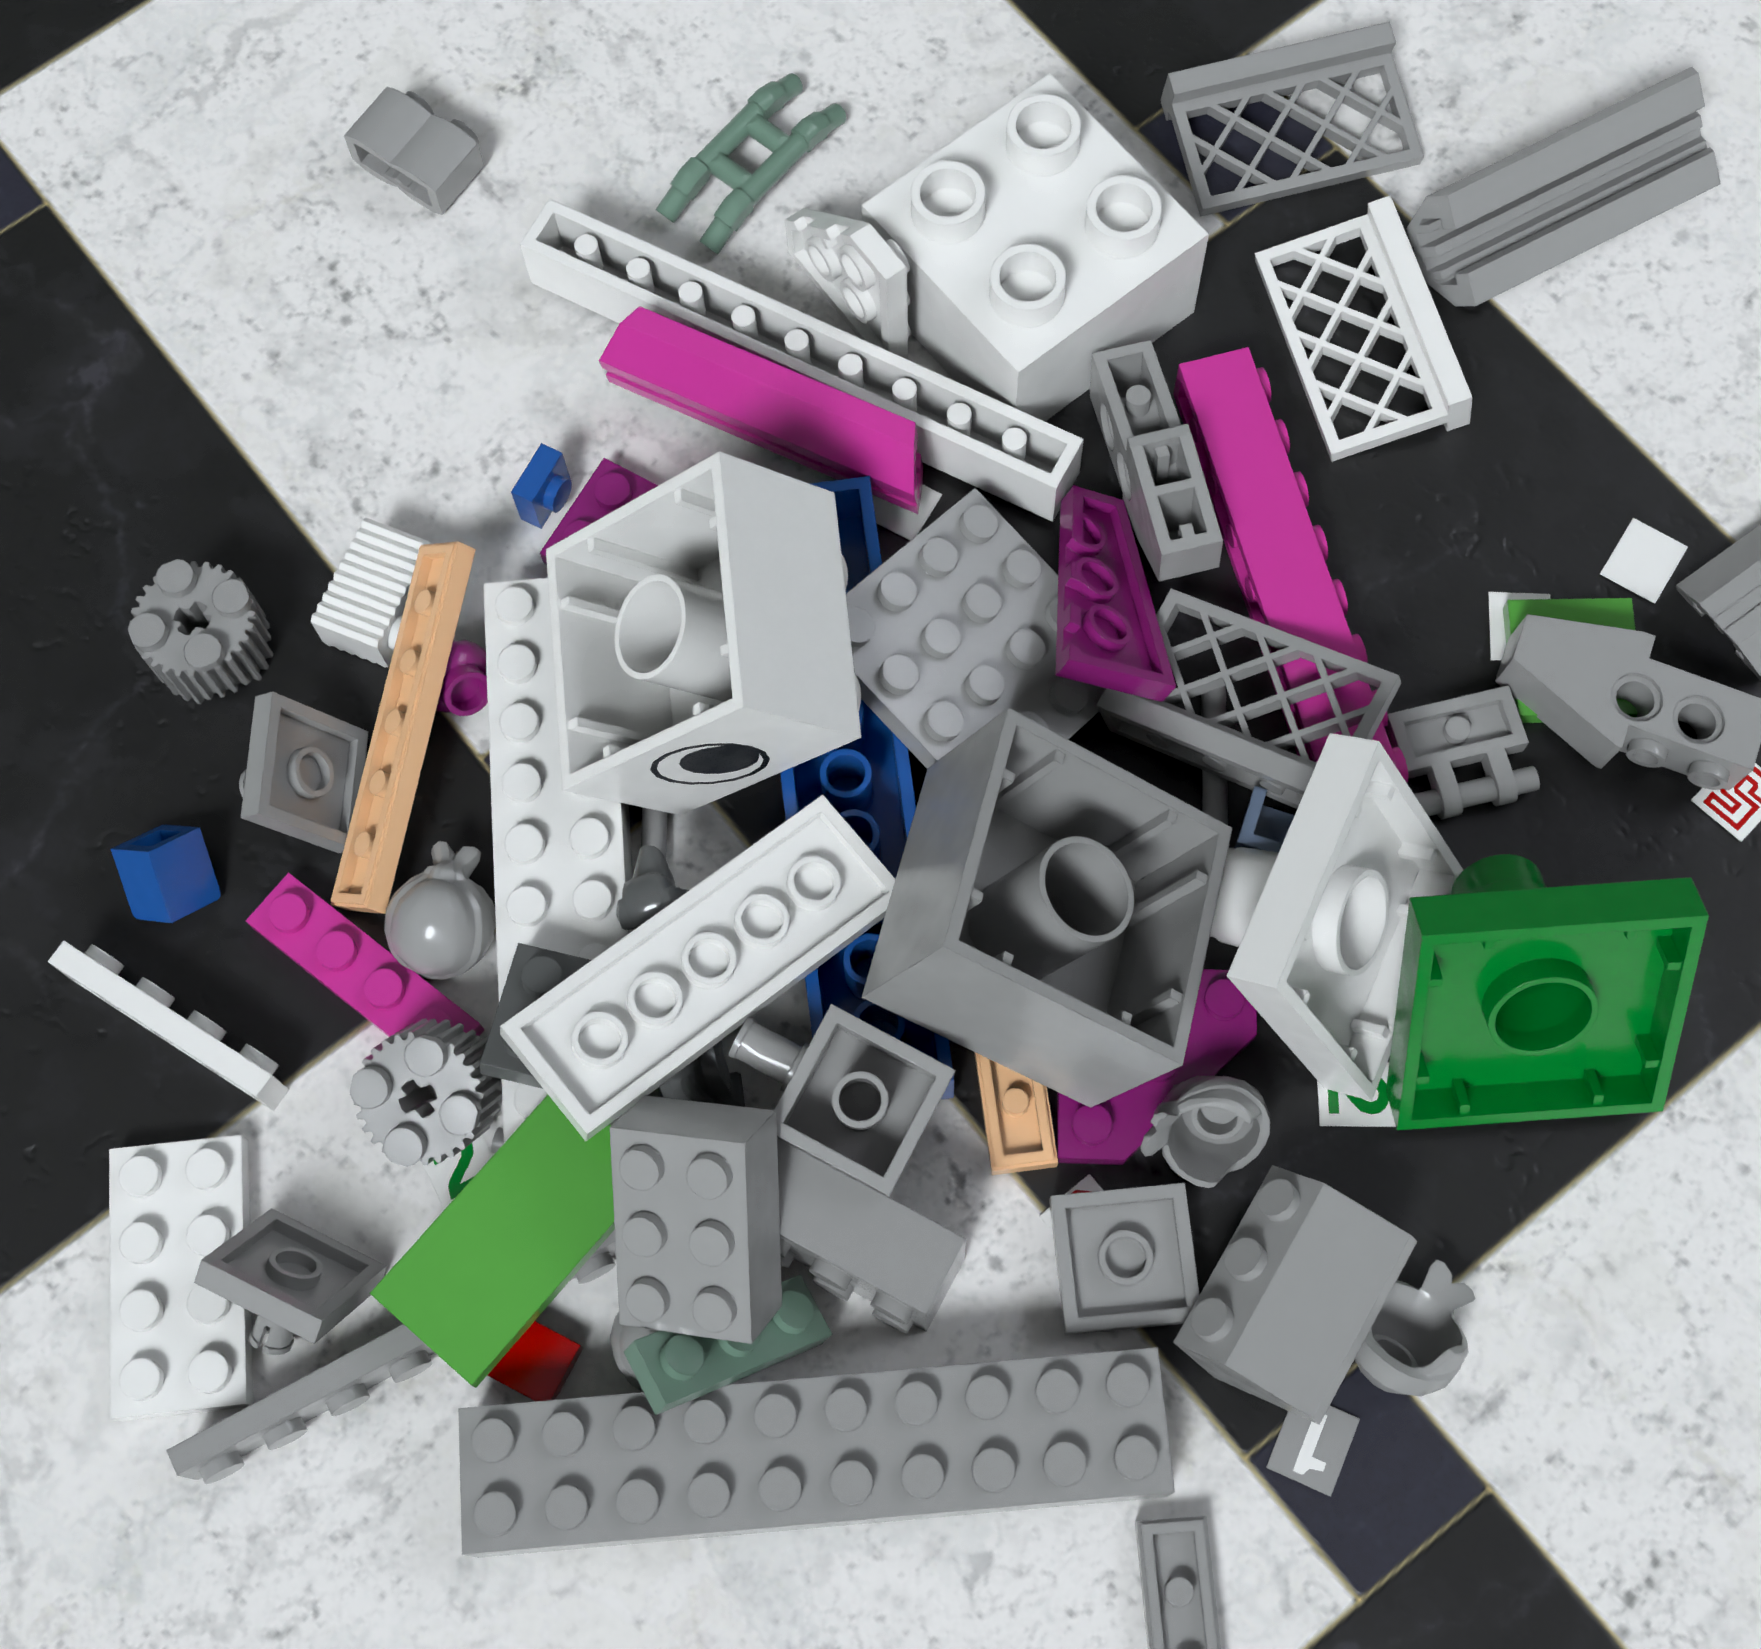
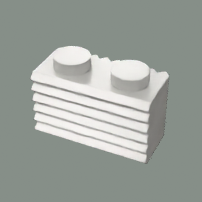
[311,518,433,668]

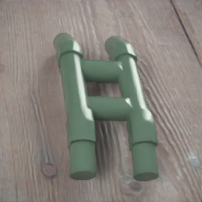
[656,73,846,254]

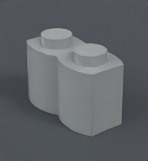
[344,87,484,215]

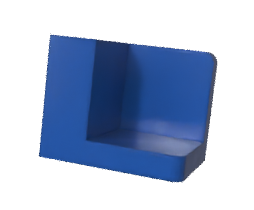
[111,825,221,923]

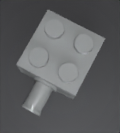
[728,1004,956,1197]

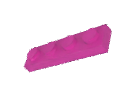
[246,873,485,1037]

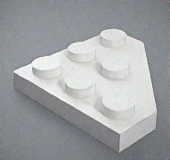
[785,208,911,360]

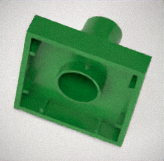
[1386,854,1709,1130]

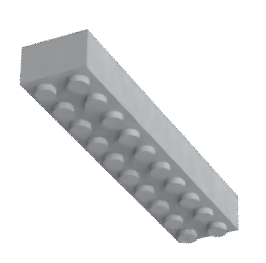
[458,1347,1175,1558]

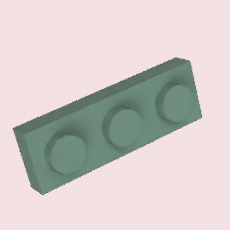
[624,1274,833,1416]

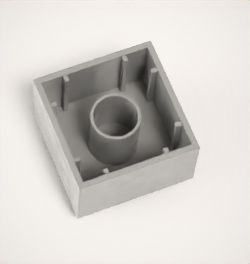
[862,708,1232,1108]

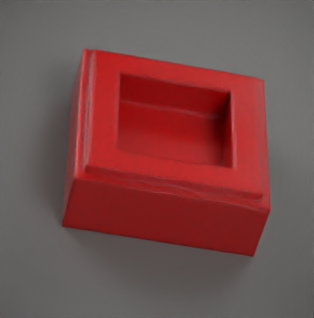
[488,1321,583,1402]

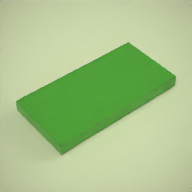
[369,1095,615,1388]

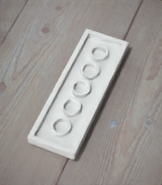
[500,795,895,1141]

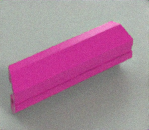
[599,306,923,514]

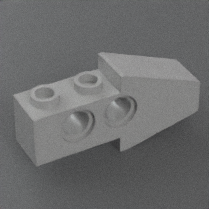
[1090,340,1223,581]
[1495,614,1761,791]

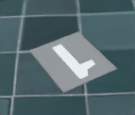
[1266,1406,1360,1497]

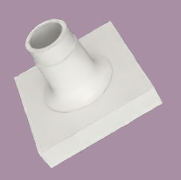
[1210,733,1463,1101]

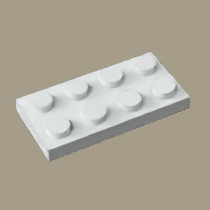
[109,1135,254,1421]

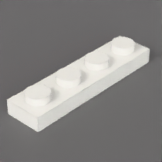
[48,941,289,1111]

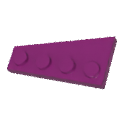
[1055,485,1176,702]

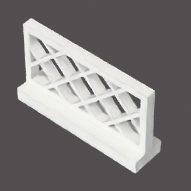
[1255,195,1473,462]

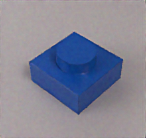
[511,443,572,529]

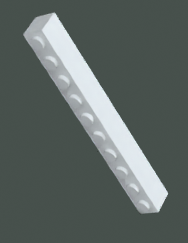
[520,198,1084,522]

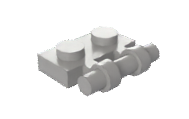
[1385,685,1540,820]

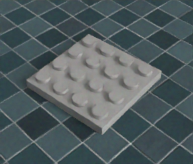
[846,488,1105,769]

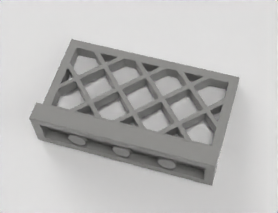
[1160,22,1424,217]
[1096,589,1401,809]

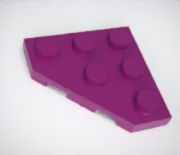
[1057,969,1257,1165]

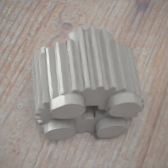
[128,559,273,704]
[350,1018,502,1167]

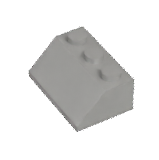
[1173,1165,1417,1425]

